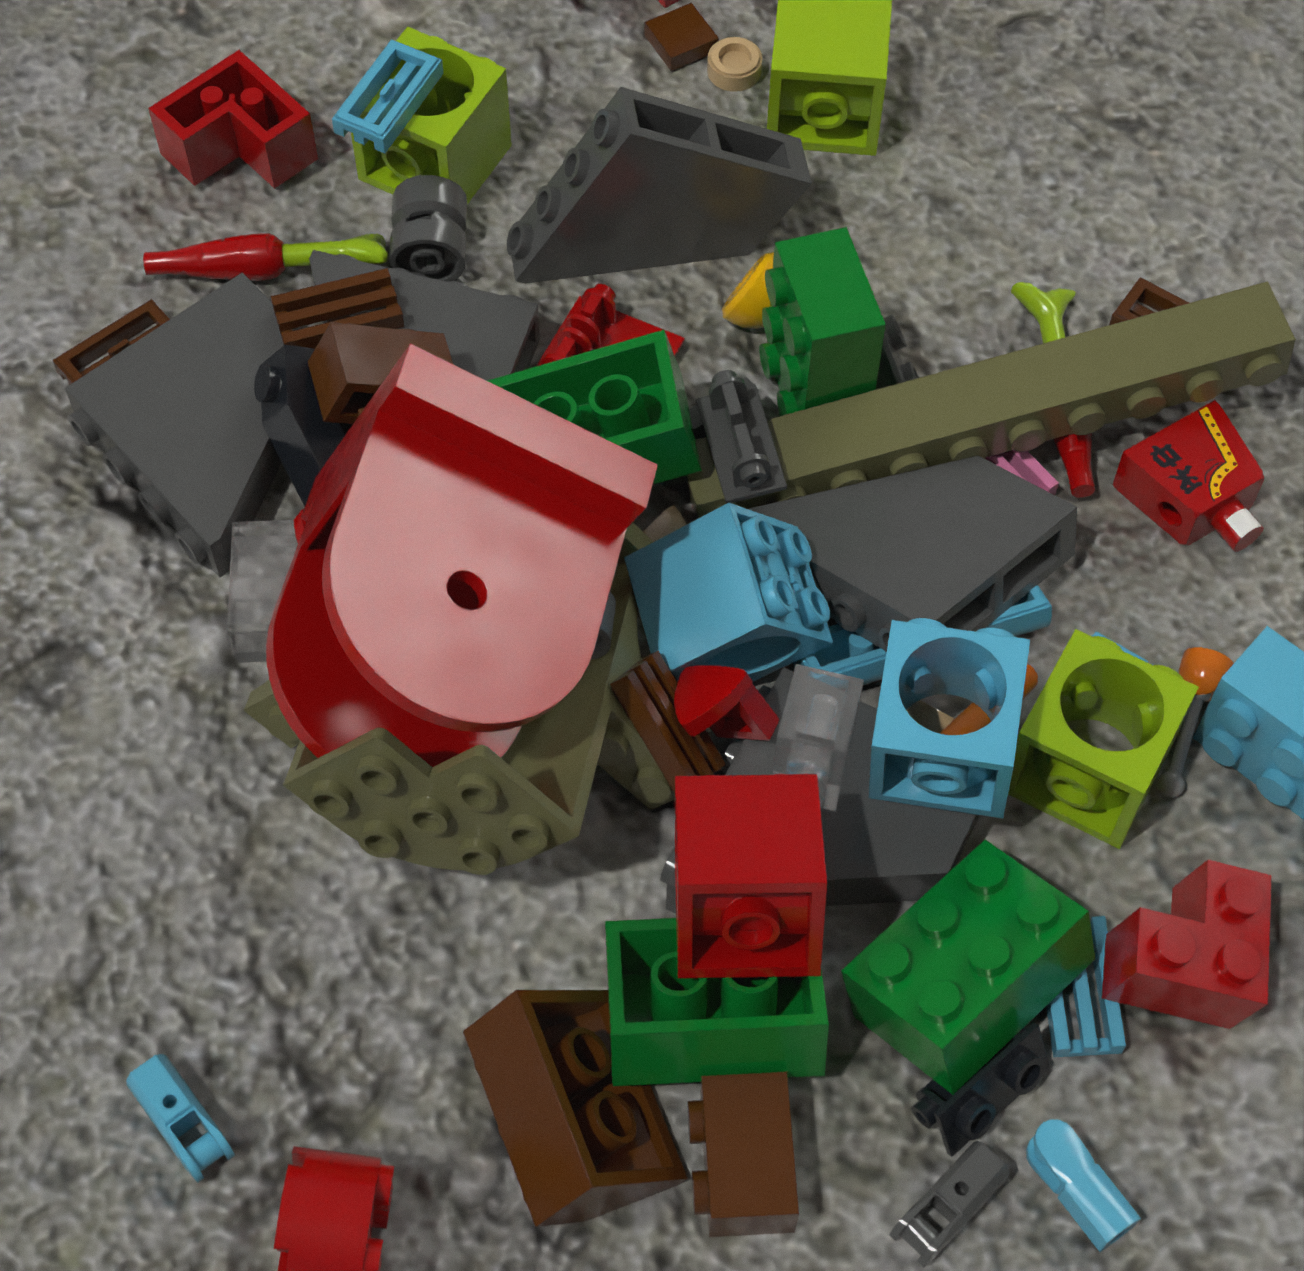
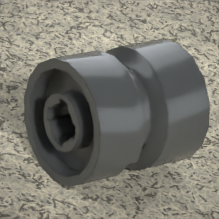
[389,175,467,282]

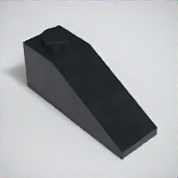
[254,345,353,507]

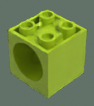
[767,0,892,156]
[351,26,512,205]
[1008,629,1199,849]

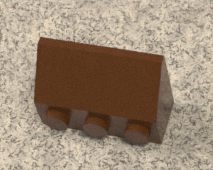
[463,990,688,1227]

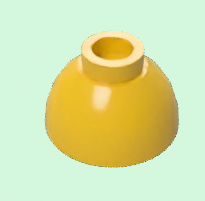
[722,252,774,329]

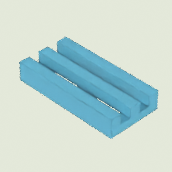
[332,39,444,153]
[1046,916,1126,1058]

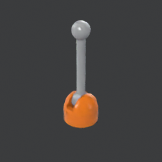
[1158,647,1234,797]

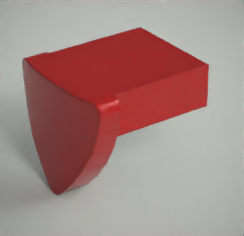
[674,665,780,741]

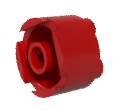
[273,1146,395,1271]

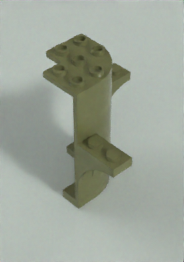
[243,522,675,875]

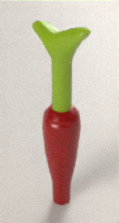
[143,233,388,281]
[1011,282,1095,498]

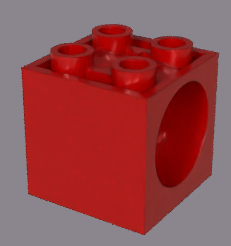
[675,774,827,978]

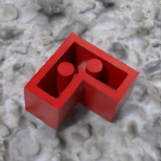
[148,50,318,189]
[1102,860,1271,1029]

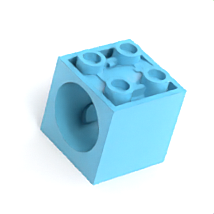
[624,503,833,682]
[869,618,1030,819]

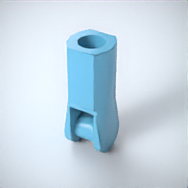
[126,1054,235,1183]
[1026,1119,1141,1252]

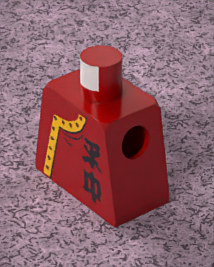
[1112,400,1264,552]

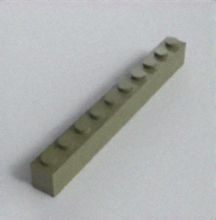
[683,281,1296,520]

